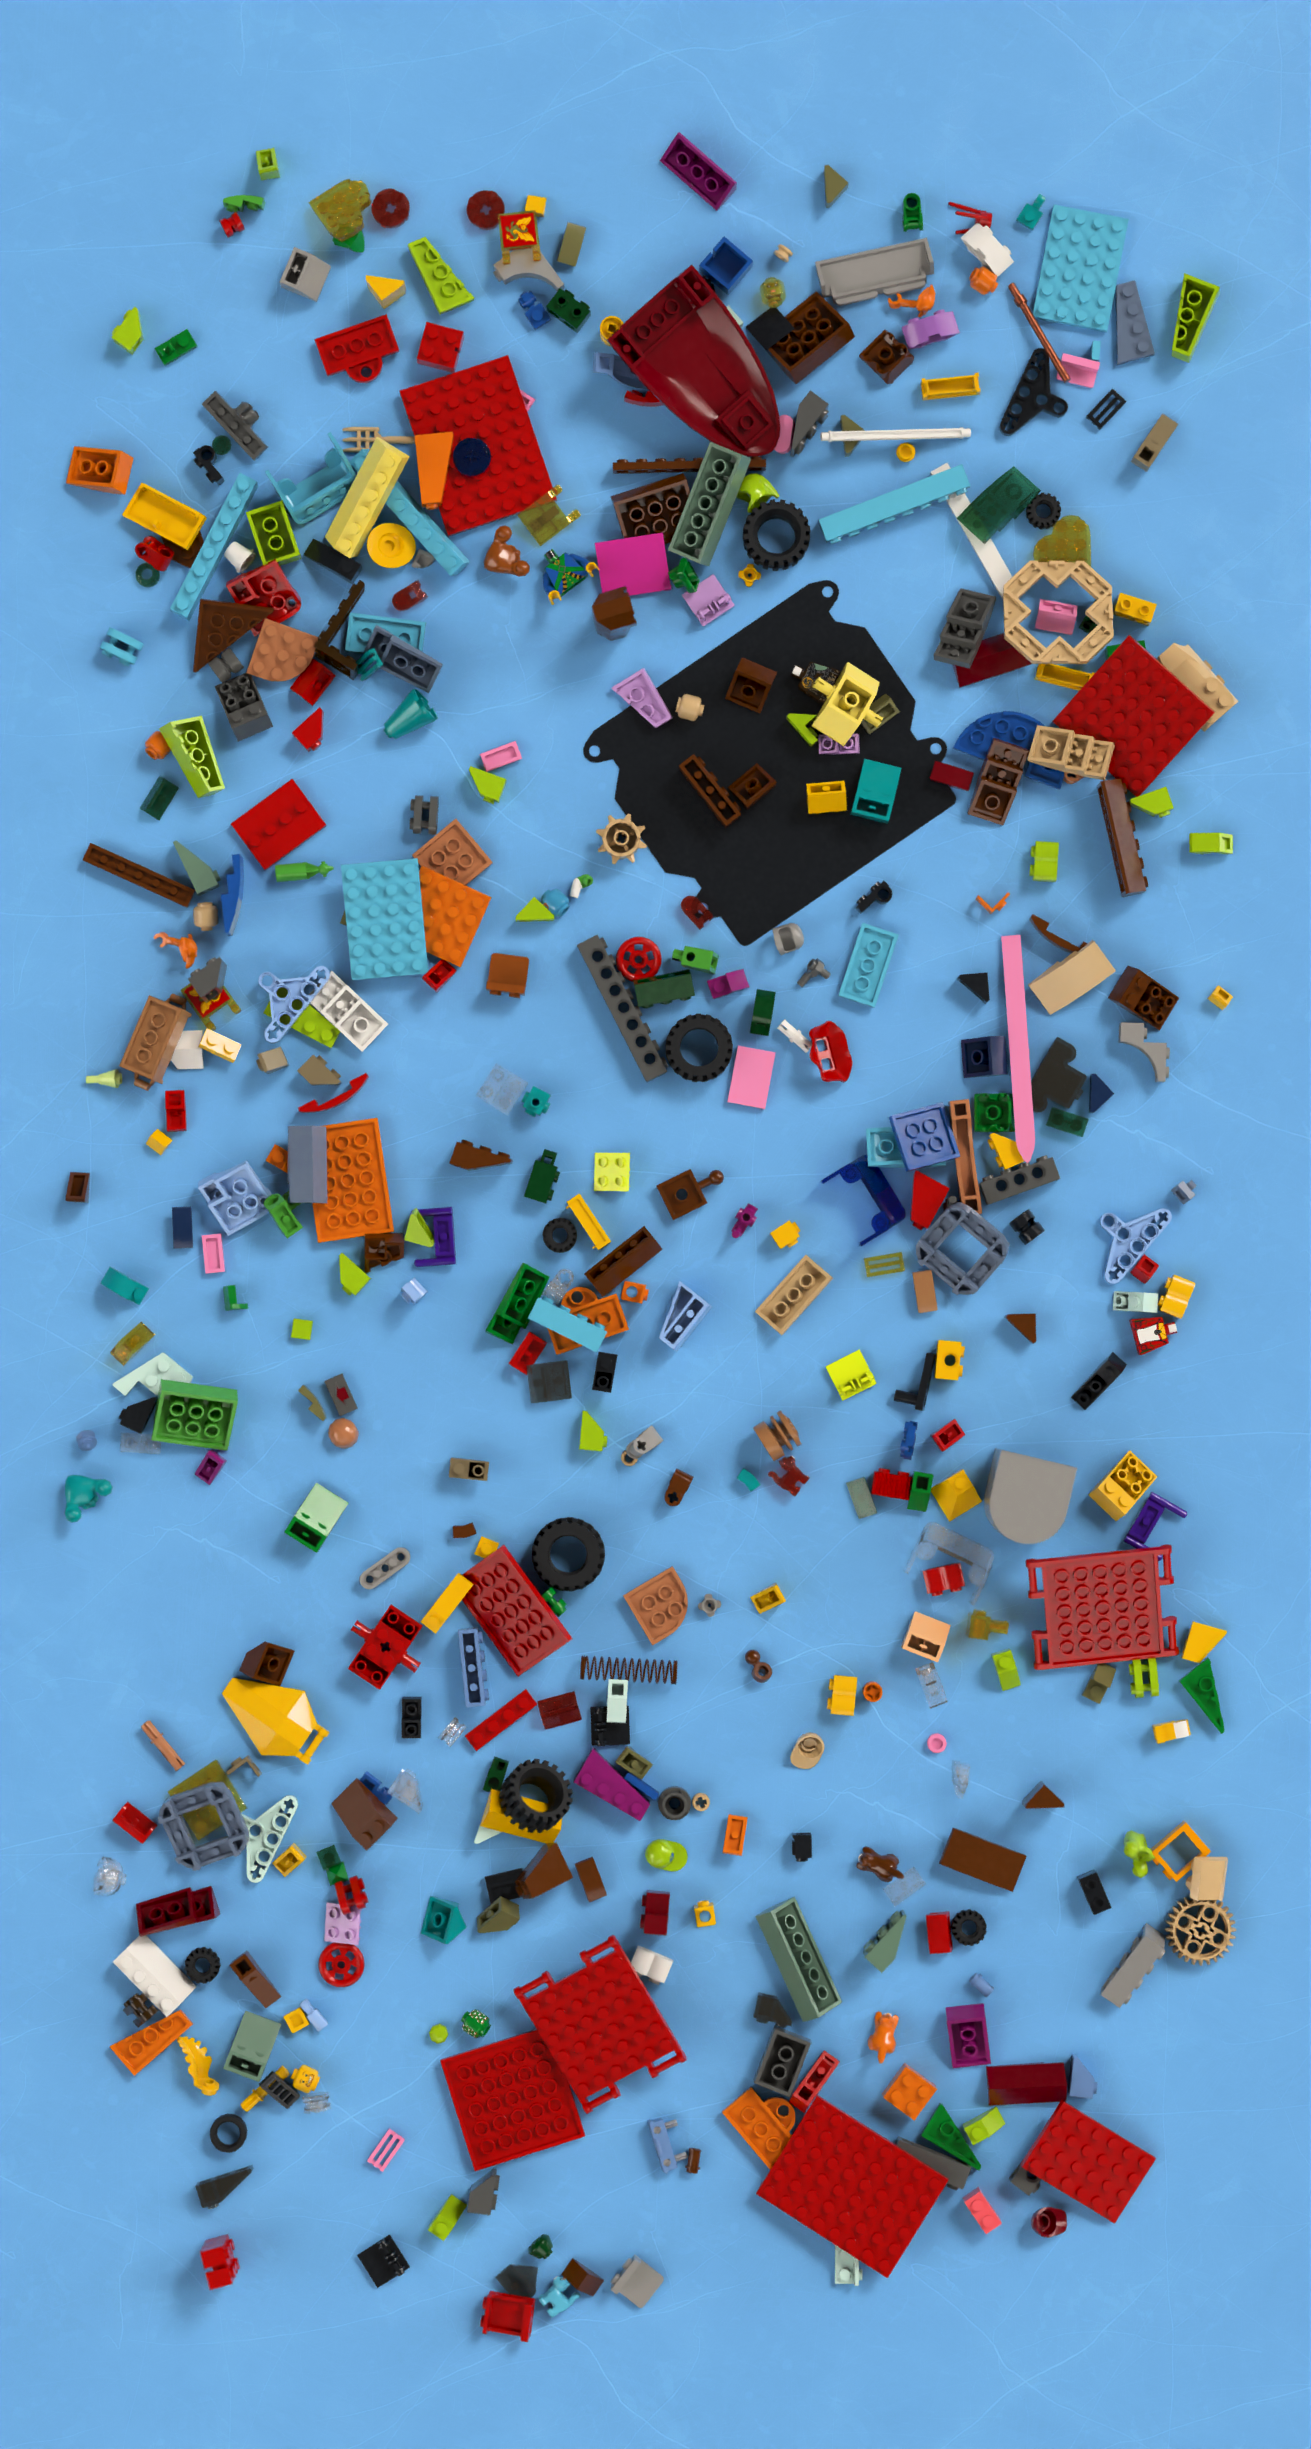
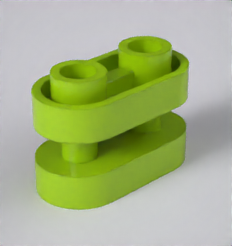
[1128,1658,1159,1698]

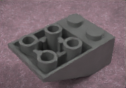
[790,390,829,457]
[215,673,273,742]

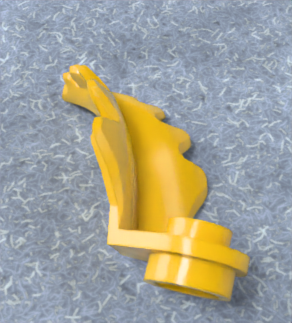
[177,2036,219,2096]

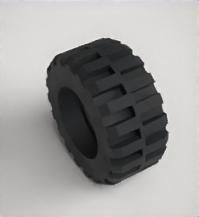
[532,1517,605,1592]

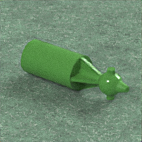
[275,861,334,882]

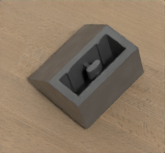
[188,957,227,1003]
[467,2169,500,2215]

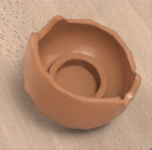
[328,1418,359,1449]

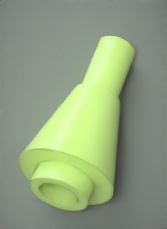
[86,1069,122,1088]

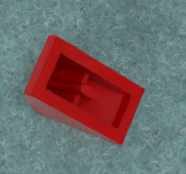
[422,959,457,993]
[930,1419,965,1452]

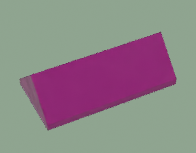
[660,132,737,211]

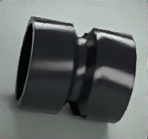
[1009,1209,1045,1245]

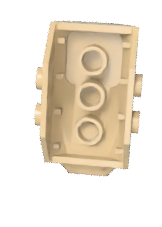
[1157,643,1239,732]

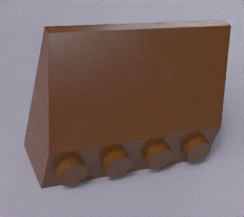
[766,291,855,384]
[610,473,690,544]

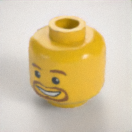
[290,2064,321,2093]

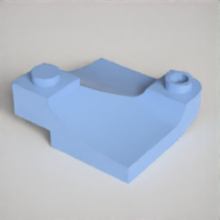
[198,1160,272,1236]

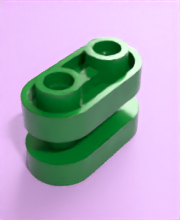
[541,1587,567,1617]

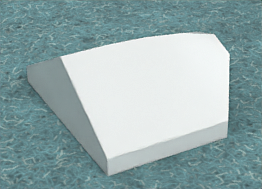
[171,1030,204,1069]

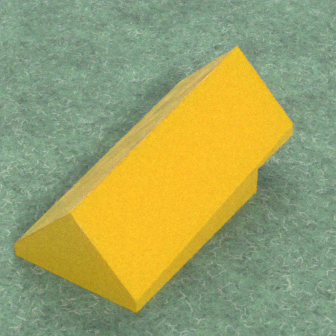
[480,1789,562,1844]

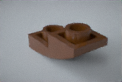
[575,1857,607,1902]

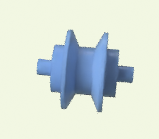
[76,1430,97,1451]

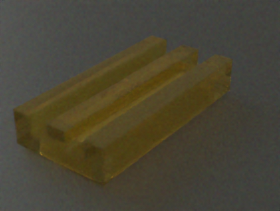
[864,1252,905,1277]

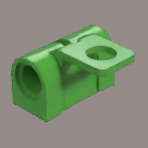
[264,1191,303,1239]

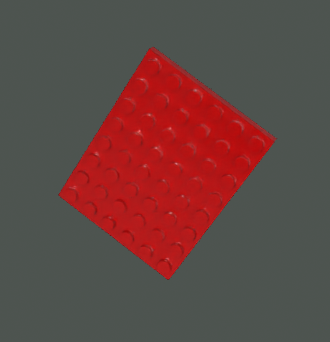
[399,355,557,537]
[756,2095,949,2278]

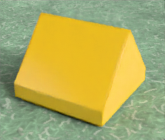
[1207,986,1233,1010]
[146,1129,173,1155]

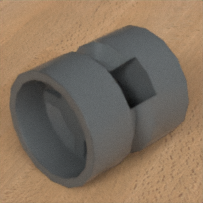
[208,648,244,683]

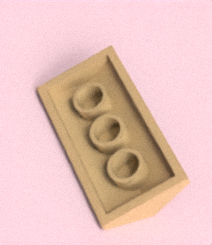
[755,1255,833,1335]

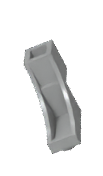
[1118,1022,1170,1082]

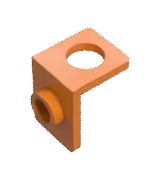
[976,892,1010,914]
[621,1281,649,1304]

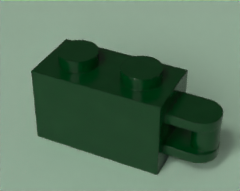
[524,1149,560,1204]

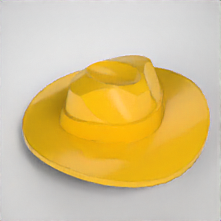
[367,523,416,568]

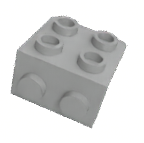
[610,2255,664,2308]

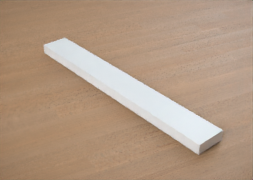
[931,463,1012,600]

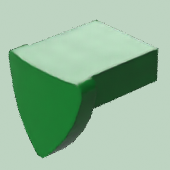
[332,226,365,253]
[223,1285,248,1311]

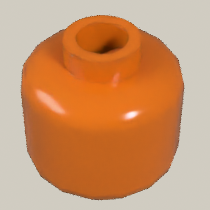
[969,266,998,295]
[145,731,171,760]

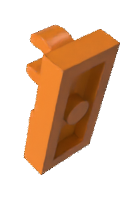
[722,1814,748,1856]

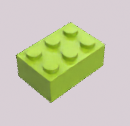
[246,500,302,566]

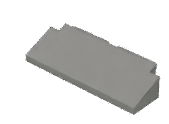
[815,238,934,306]

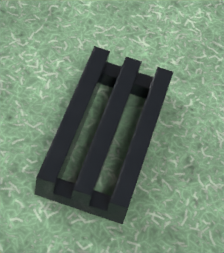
[1086,388,1126,430]

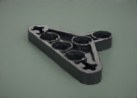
[999,348,1068,436]

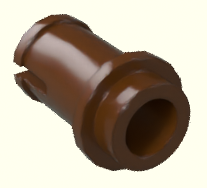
[685,2148,701,2173]

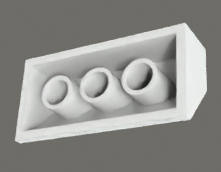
[113,1935,197,2017]

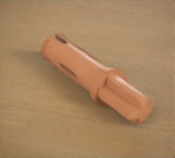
[141,1720,185,1771]

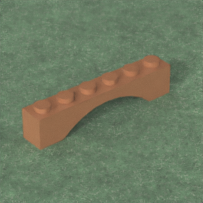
[948,1099,982,1214]

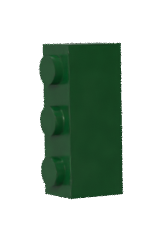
[633,969,695,1008]

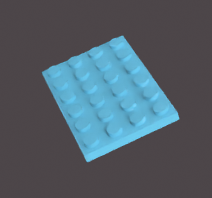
[1033,205,1129,332]
[341,858,428,980]

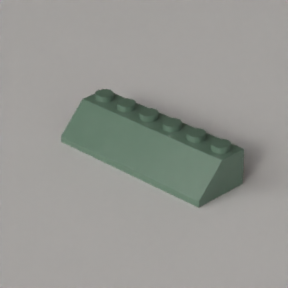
[668,442,751,566]
[755,1897,842,2022]

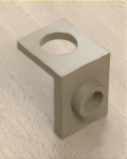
[226,1755,262,1777]

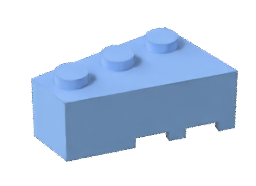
[659,1281,712,1352]

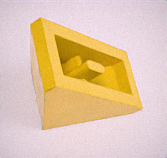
[750,1583,786,1614]
[272,1843,307,1877]

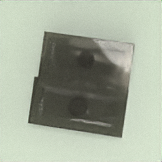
[526,1360,572,1403]

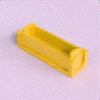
[921,373,981,400]
[1034,664,1095,691]
[566,1194,611,1250]

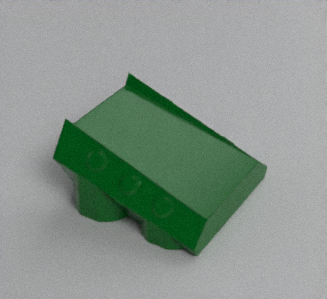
[974,1093,1015,1132]

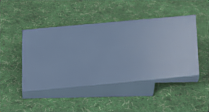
[363,625,443,693]
[287,1126,328,1203]

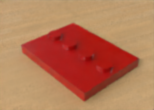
[231,779,327,871]

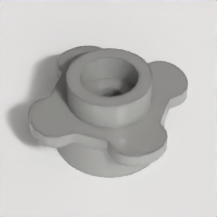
[698,1594,721,1617]

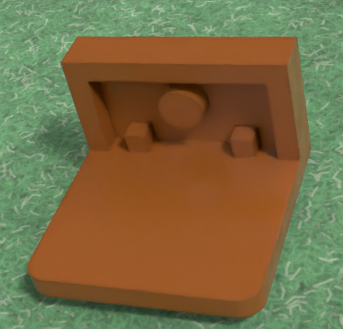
[486,953,529,998]

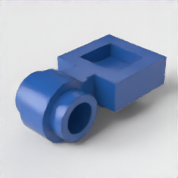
[518,291,551,330]
[360,1771,393,1805]

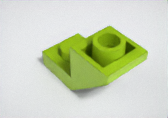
[1189,833,1233,855]

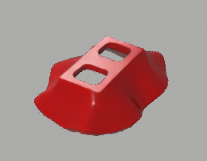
[809,1021,853,1082]

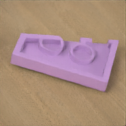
[611,668,673,728]

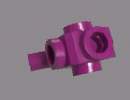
[731,1203,758,1238]

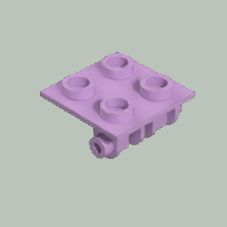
[682,574,735,627]
[324,1902,362,1946]

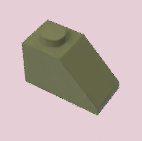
[477,1896,520,1933]

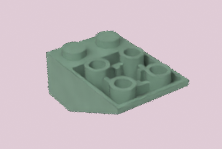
[863,1910,906,1973]
[223,2011,281,2082]

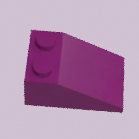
[945,2003,991,2068]

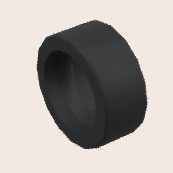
[210,2114,247,2153]

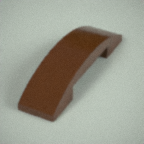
[1029,914,1088,953]

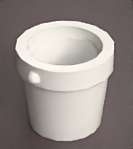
[224,541,256,573]

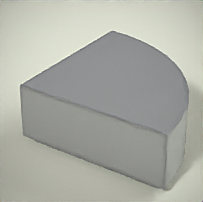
[412,549,436,569]

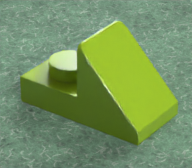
[786,713,818,747]

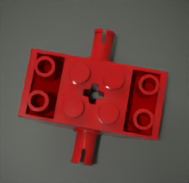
[348,1604,423,1690]

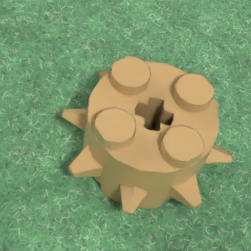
[596,813,647,864]

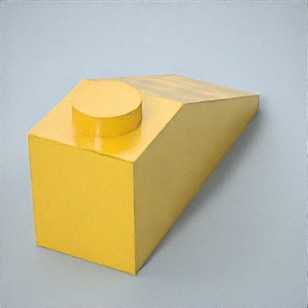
[421,1573,474,1634]

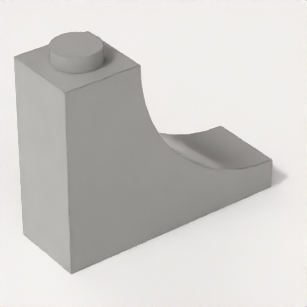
[493,245,565,291]

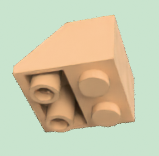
[901,1611,951,1662]

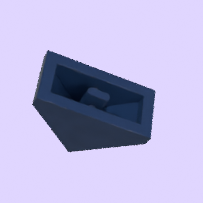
[1089,1074,1114,1113]

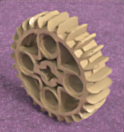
[1165,1897,1236,1966]

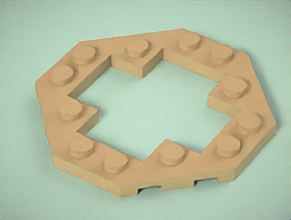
[1003,561,1114,664]

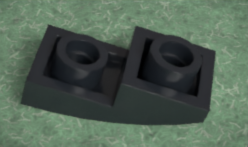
[402,1697,422,1738]

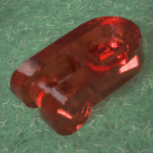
[392,580,428,611]
[681,896,714,930]

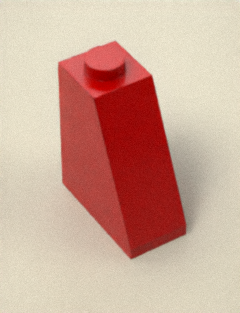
[910,1170,950,1230]

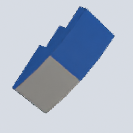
[221,854,244,936]

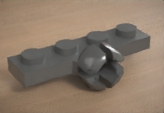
[202,391,268,460]

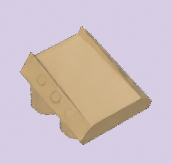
[1185,1857,1228,1902]

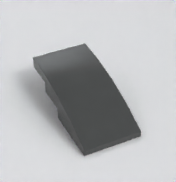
[934,588,996,669]

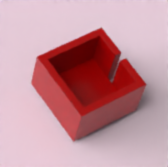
[417,322,464,373]

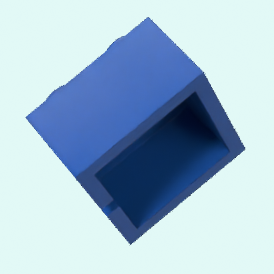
[699,236,753,295]

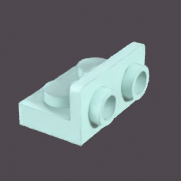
[835,2245,863,2286]

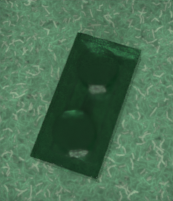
[1046,1107,1089,1137]

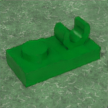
[154,329,198,366]

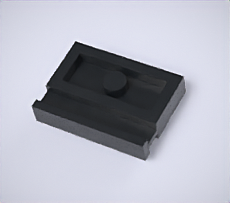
[485,1868,523,1904]

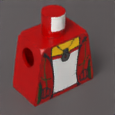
[1129,1317,1177,1355]

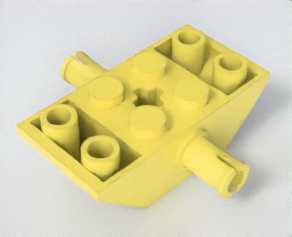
[812,662,883,746]

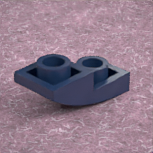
[172,1206,193,1248]

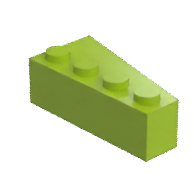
[1172,273,1220,363]
[159,716,225,798]

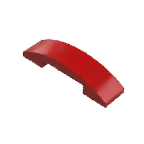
[298,1073,369,1113]

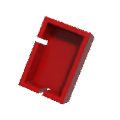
[200,2234,240,2290]

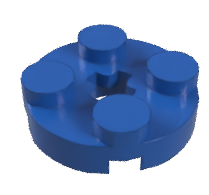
[900,1421,918,1460]

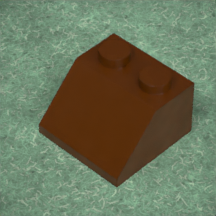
[725,657,777,713]

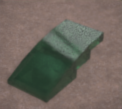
[956,466,1041,544]

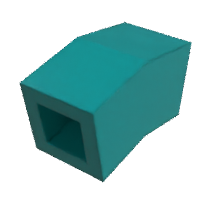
[737,1468,761,1492]

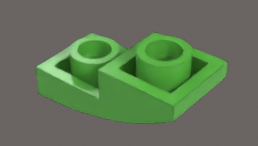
[223,195,265,213]

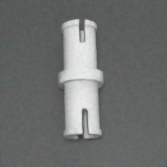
[777,1019,812,1053]

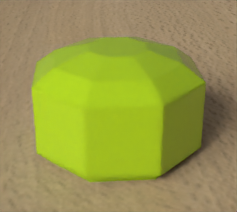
[429,2023,449,2044]

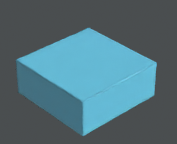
[1090,341,1101,362]

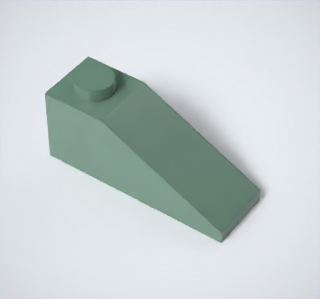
[173,841,221,896]

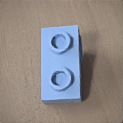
[401,1278,428,1304]

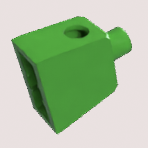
[672,946,719,974]

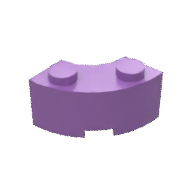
[901,310,960,349]

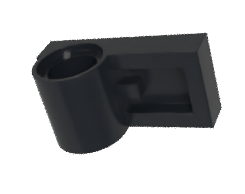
[193,445,224,486]
[855,881,892,914]

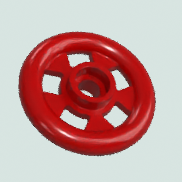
[616,937,662,982]
[318,1942,365,1987]

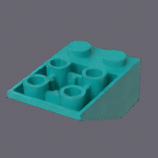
[851,759,901,824]

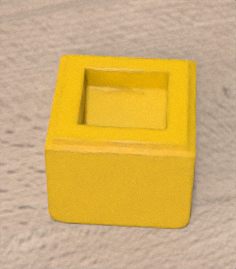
[525,195,547,217]

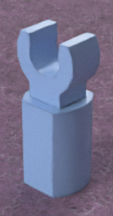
[300,1998,328,2032]

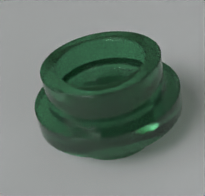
[212,436,231,455]

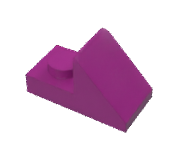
[707,969,749,999]

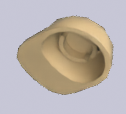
[790,1732,825,1769]

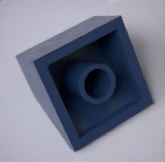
[961,1036,1008,1078]

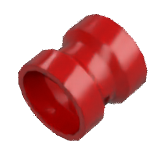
[219,212,245,238]

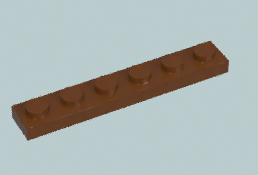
[83,843,195,908]

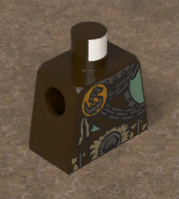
[791,662,840,706]

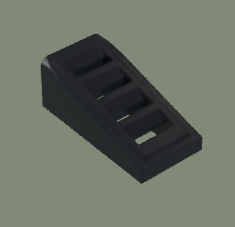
[259,2071,300,2109]

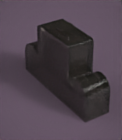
[1031,1037,1087,1113]

